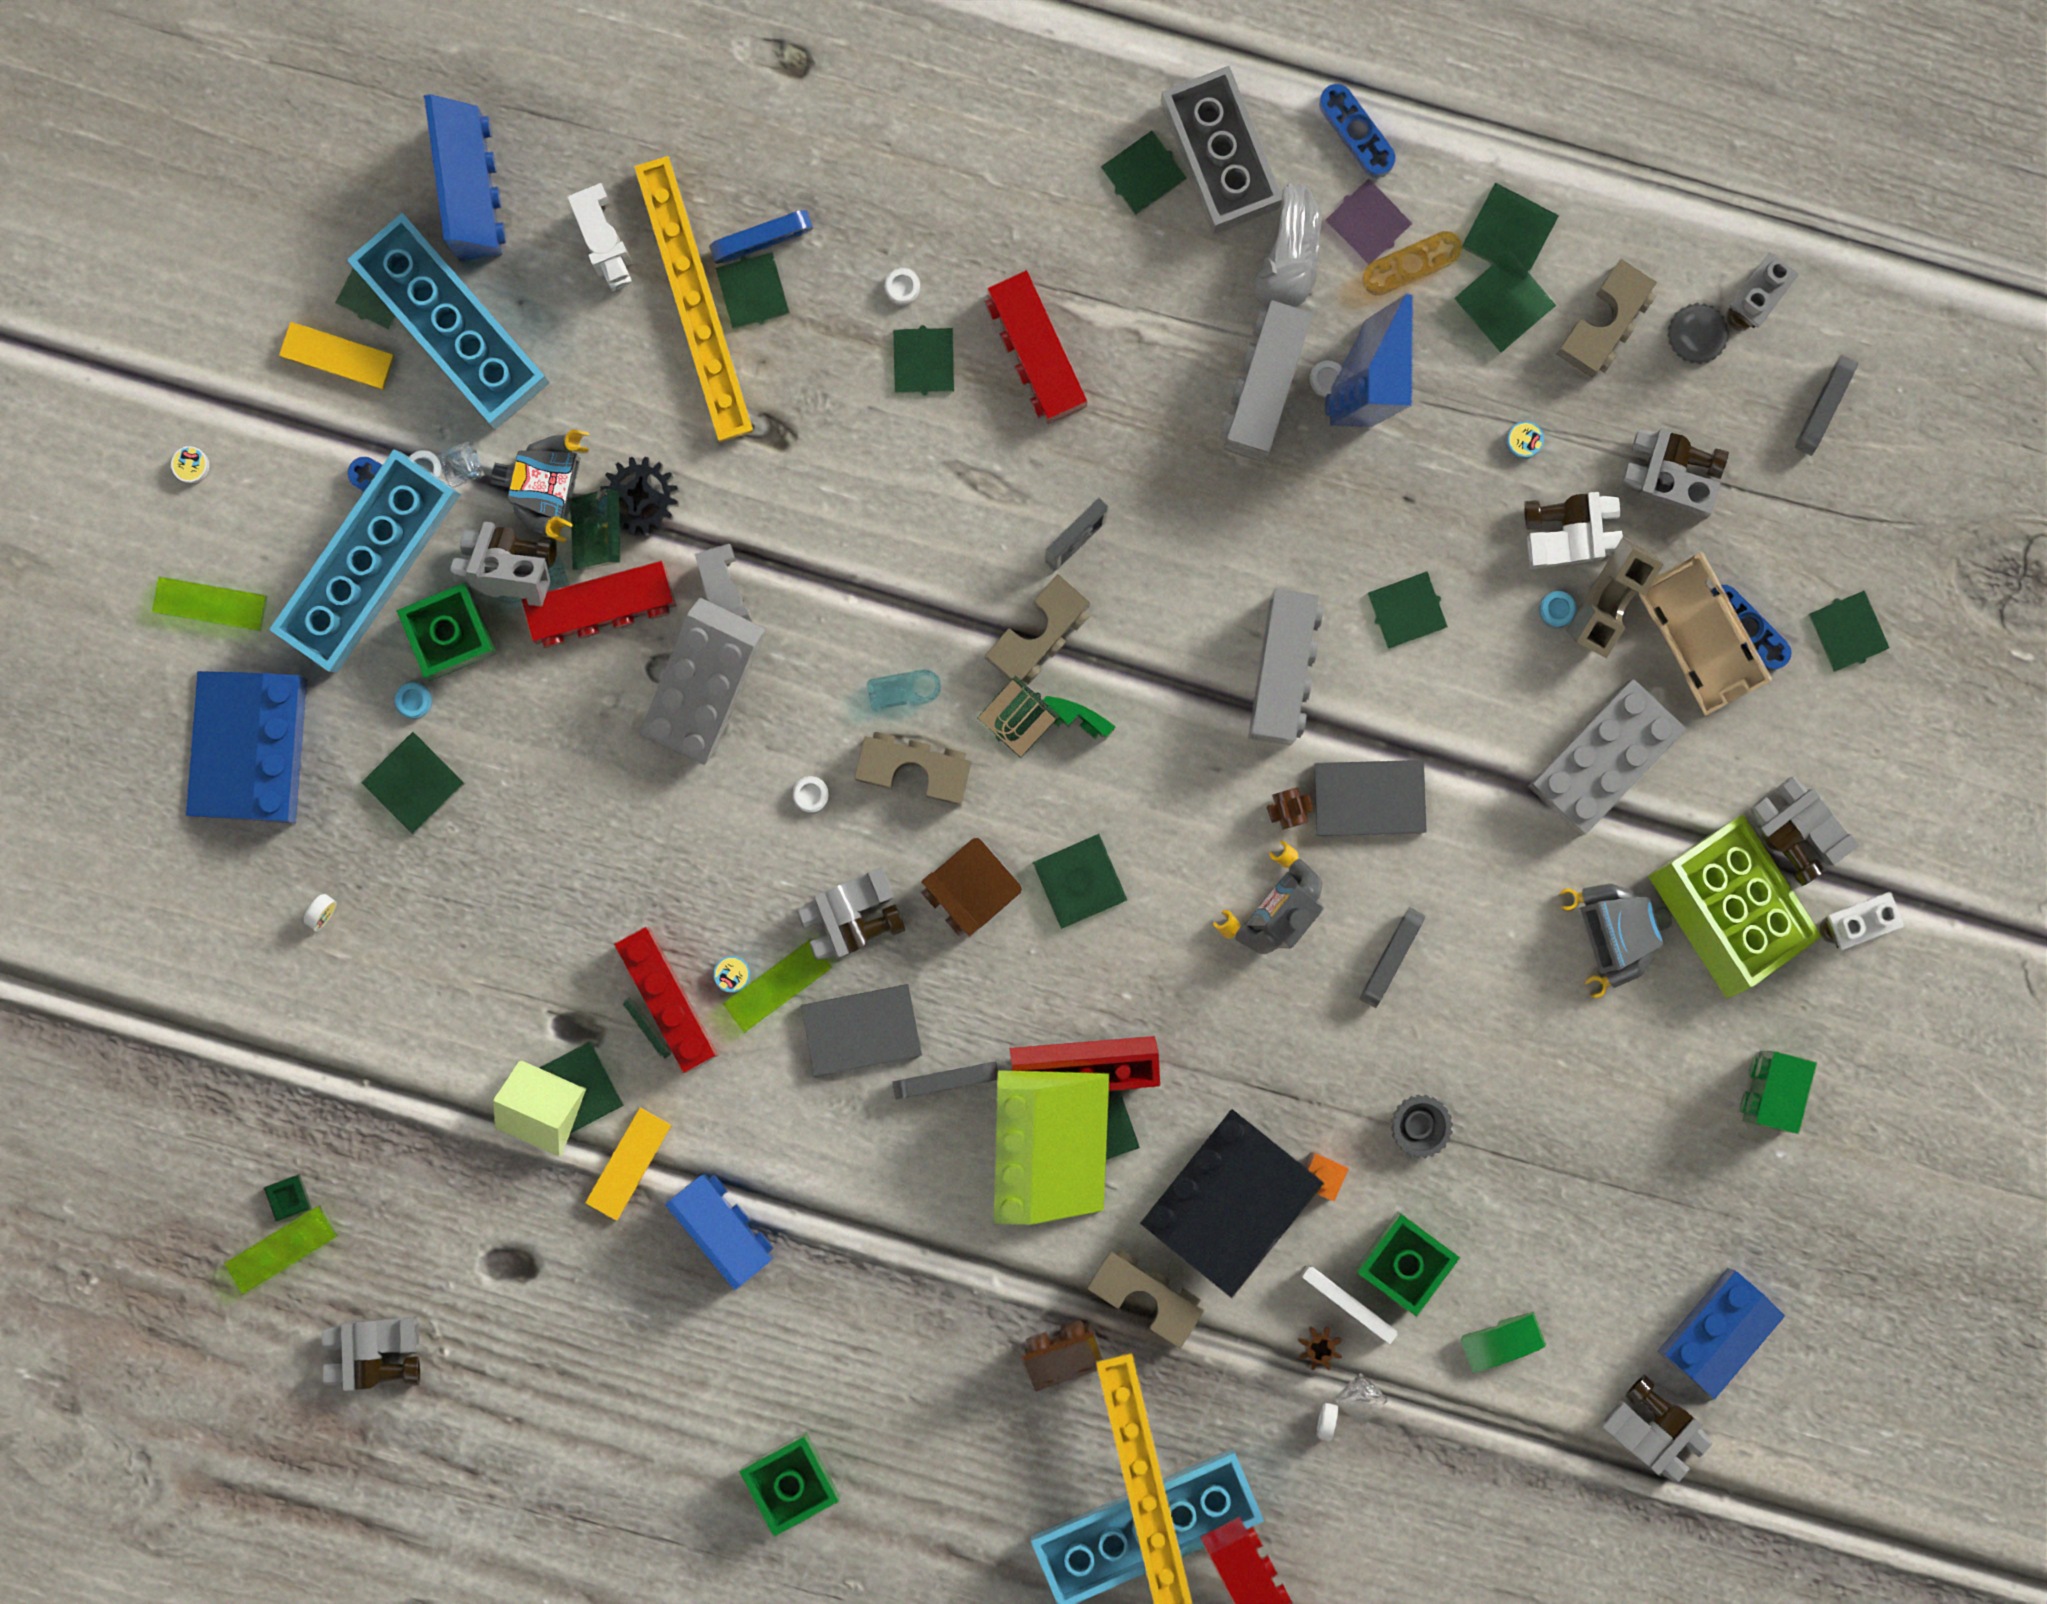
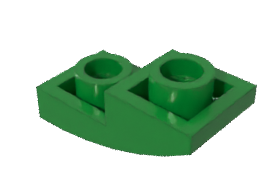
[1041,696,1116,740]
[1460,1312,1546,1373]

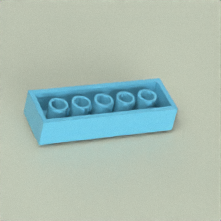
[347,213,550,430]
[269,449,461,673]
[1031,1448,1264,1604]

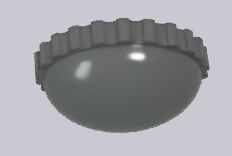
[1667,303,1729,364]
[1390,1094,1453,1158]

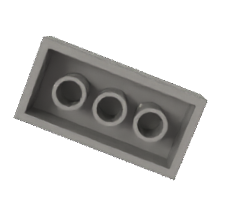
[1160,65,1283,234]
[1220,300,1313,462]
[1248,588,1324,745]
[639,598,767,765]
[1528,678,1687,836]

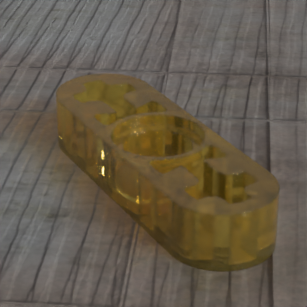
[1362,231,1462,296]

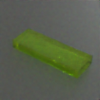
[152,576,268,632]
[723,939,833,1033]
[224,1205,339,1295]

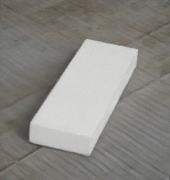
[1300,1265,1398,1344]

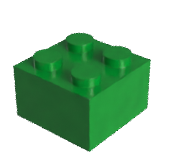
[396,583,497,682]
[1740,1050,1817,1134]
[1354,1212,1460,1317]
[739,1431,841,1537]

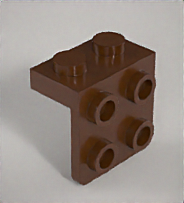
[921,838,1022,938]

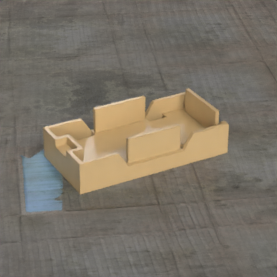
[1639,552,1773,716]

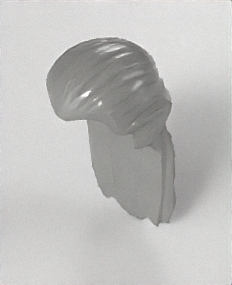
[1254,183,1322,308]

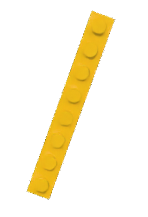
[634,156,754,443]
[1096,1353,1192,1604]

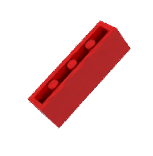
[984,270,1088,424]
[521,561,676,648]
[614,927,719,1073]
[1009,1036,1161,1091]
[1200,1517,1293,1604]

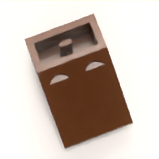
[1021,1320,1103,1392]

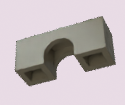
[1556,259,1657,378]
[1566,537,1664,658]
[985,574,1091,685]
[854,732,972,806]
[1087,1249,1204,1349]

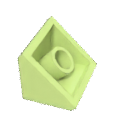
[493,1061,586,1157]

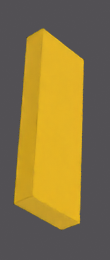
[279,321,395,391]
[585,1107,672,1221]

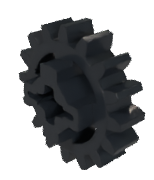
[600,457,679,536]

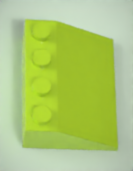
[1648,814,1822,999]
[994,1071,1109,1225]

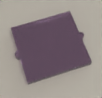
[1326,179,1413,265]

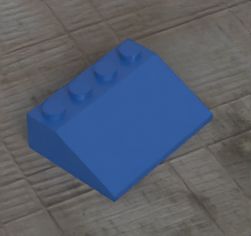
[424,94,507,261]
[1325,294,1413,427]
[186,671,307,824]

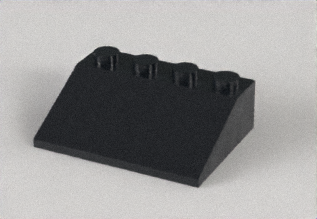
[1140,1109,1324,1298]

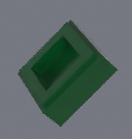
[263,1174,312,1222]

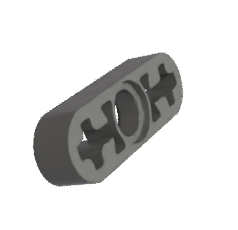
[1795,354,1858,456]
[1359,907,1426,1008]
[892,1061,998,1099]

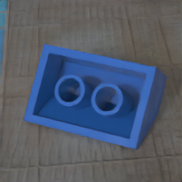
[665,1173,774,1290]
[1658,1268,1785,1400]

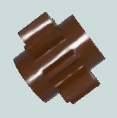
[1267,787,1314,830]
[1298,1326,1342,1371]

